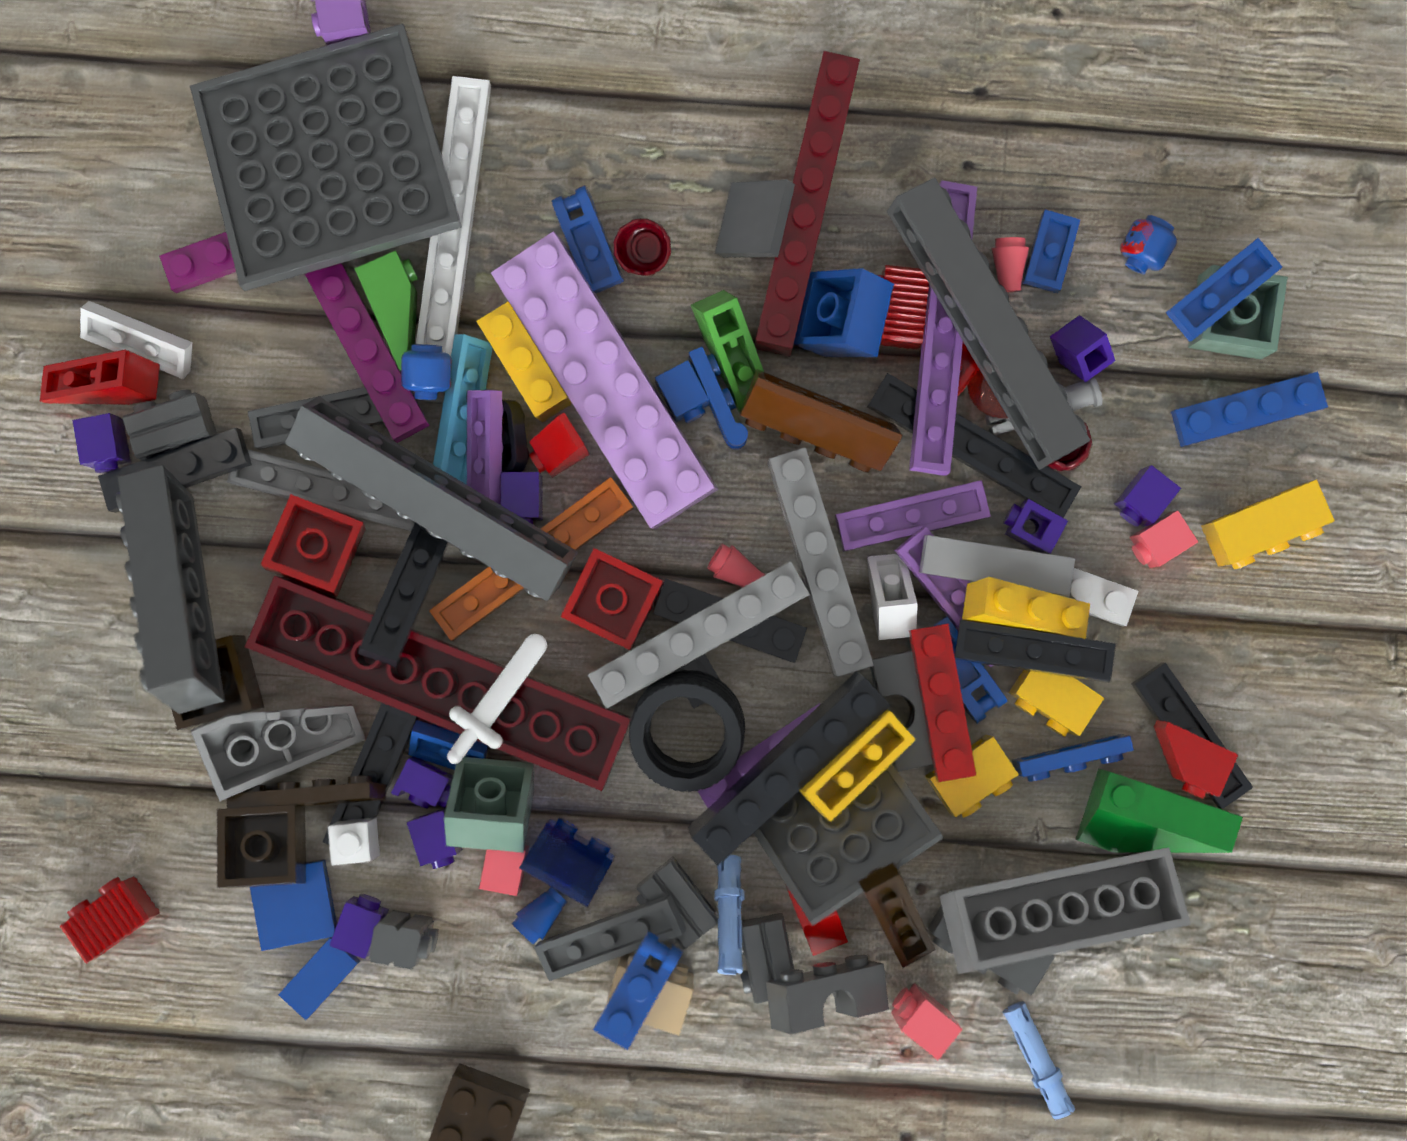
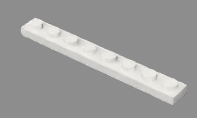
[416,76,491,356]

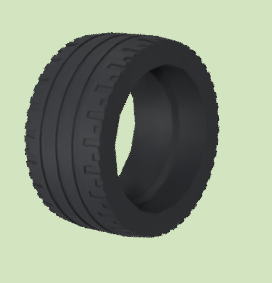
[629,670,745,792]

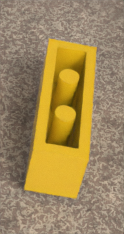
[476,301,572,423]
[1201,479,1335,570]
[962,577,1090,639]
[799,710,916,822]

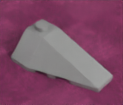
[190,704,366,801]

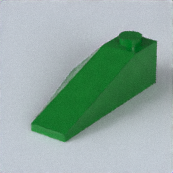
[1075,768,1243,853]

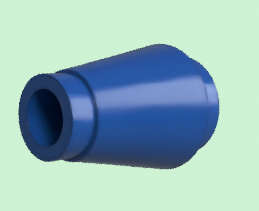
[511,886,567,944]

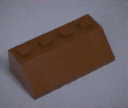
[740,369,902,473]

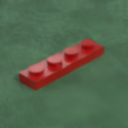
[909,624,977,783]

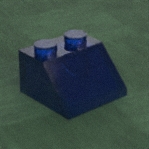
[519,818,615,907]

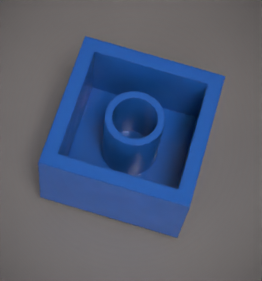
[794,268,894,357]

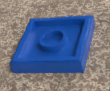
[250,860,337,951]

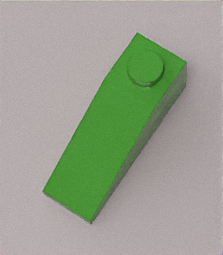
[354,250,418,372]
[691,290,764,413]

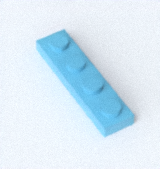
[433,334,493,485]

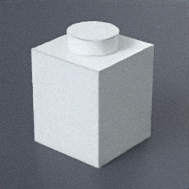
[328,817,380,866]

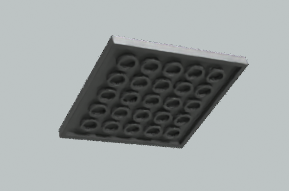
[190,23,462,291]

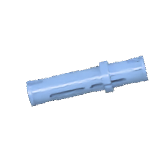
[714,855,745,975]
[1003,1001,1075,1119]

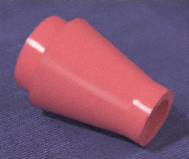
[992,237,1029,292]
[707,544,765,587]

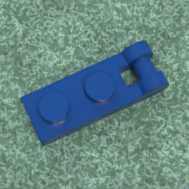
[551,185,624,294]
[689,347,748,450]
[931,616,1008,724]
[593,931,683,1050]

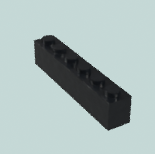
[688,671,891,866]

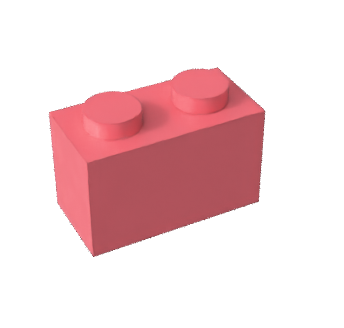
[891,983,963,1060]

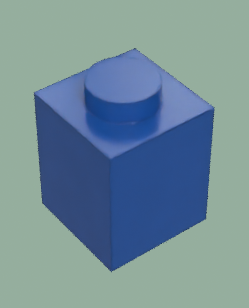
[655,360,709,423]

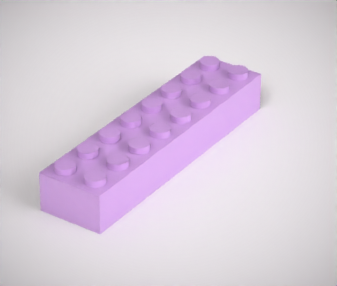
[491,231,719,529]

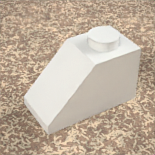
[867,554,917,640]

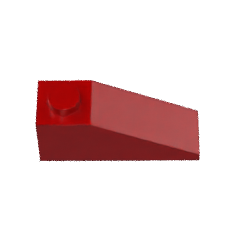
[40,349,160,405]

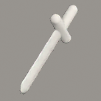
[447,634,547,764]

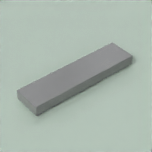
[919,535,1075,596]

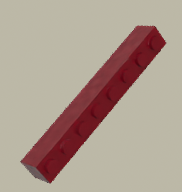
[755,51,860,357]

